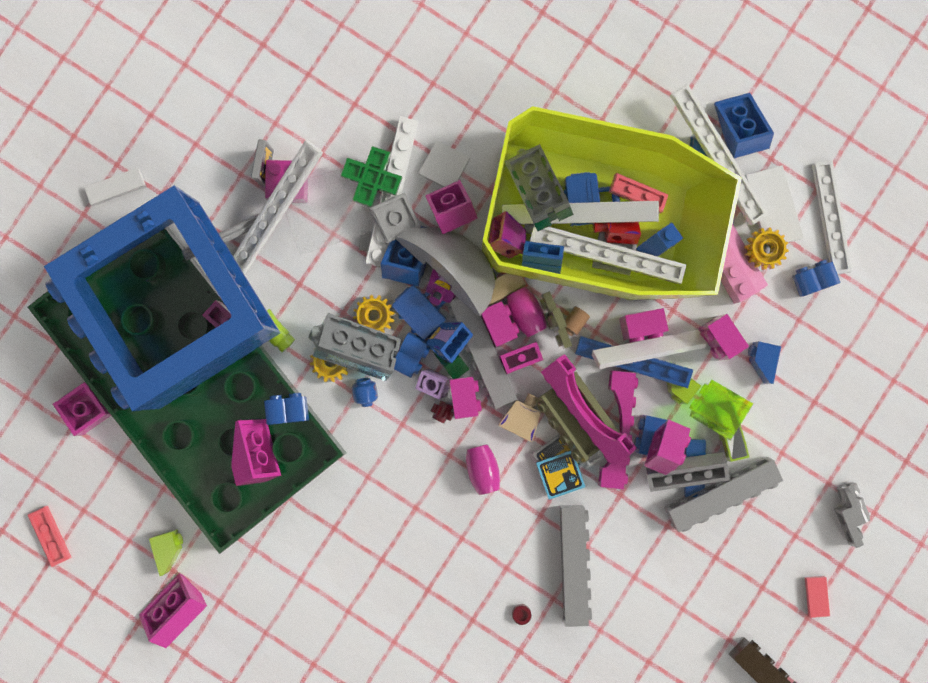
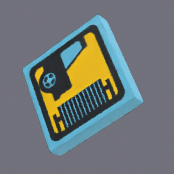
[536,451,585,500]

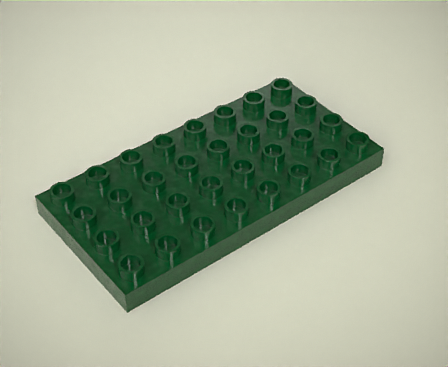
[27,227,347,554]

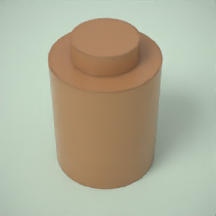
[565,306,590,337]

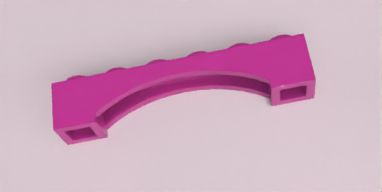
[541,354,637,466]
[598,371,638,490]

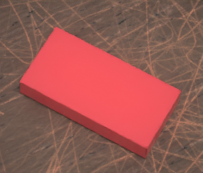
[805,576,830,618]

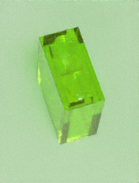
[689,380,753,441]

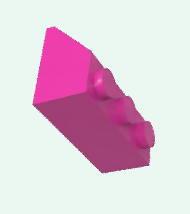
[139,573,207,648]

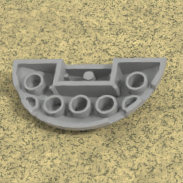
[396,227,495,317]

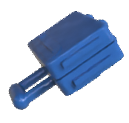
[563,172,620,227]
[392,285,447,340]

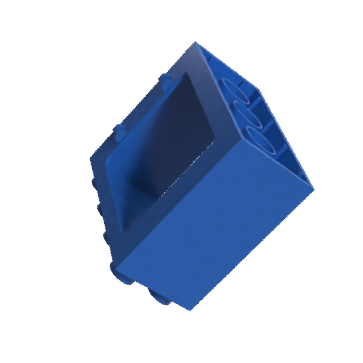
[44,185,280,411]

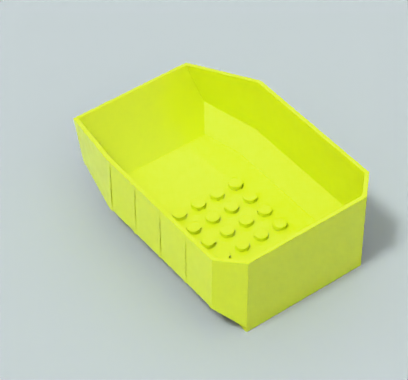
[482,106,742,300]

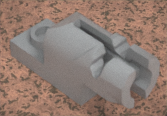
[834,482,870,548]

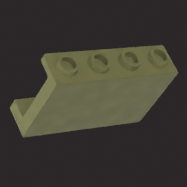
[535,372,620,464]

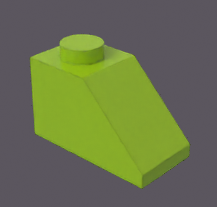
[667,362,701,405]
[149,529,183,576]

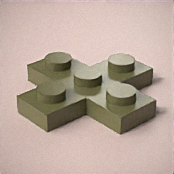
[540,291,572,349]

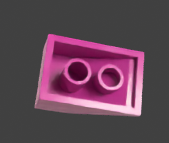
[231,419,281,486]

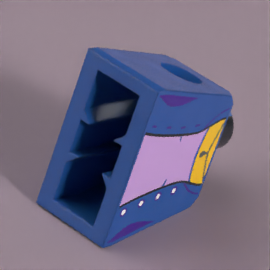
[426,322,473,363]

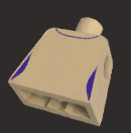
[498,393,541,442]

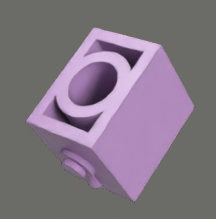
[415,369,453,399]

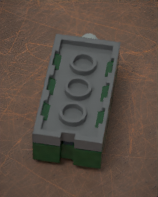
[505,144,574,232]

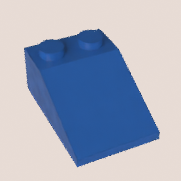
[714,93,774,158]
[381,226,427,287]

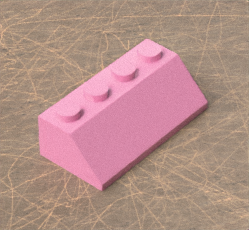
[721,224,768,304]

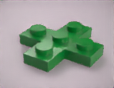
[341,146,402,208]

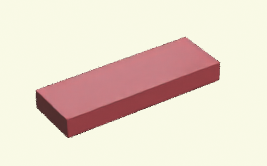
[609,173,668,213]
[28,506,72,567]

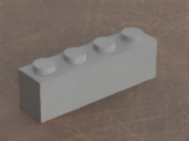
[646,452,730,492]

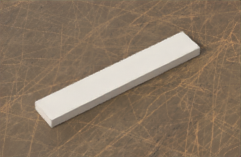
[812,160,852,275]
[592,330,707,369]

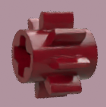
[430,400,454,424]

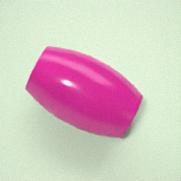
[507,287,547,337]
[466,444,500,495]

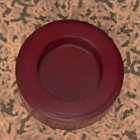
[512,604,532,625]

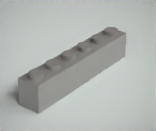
[448,298,517,409]
[664,457,783,532]
[560,505,592,627]

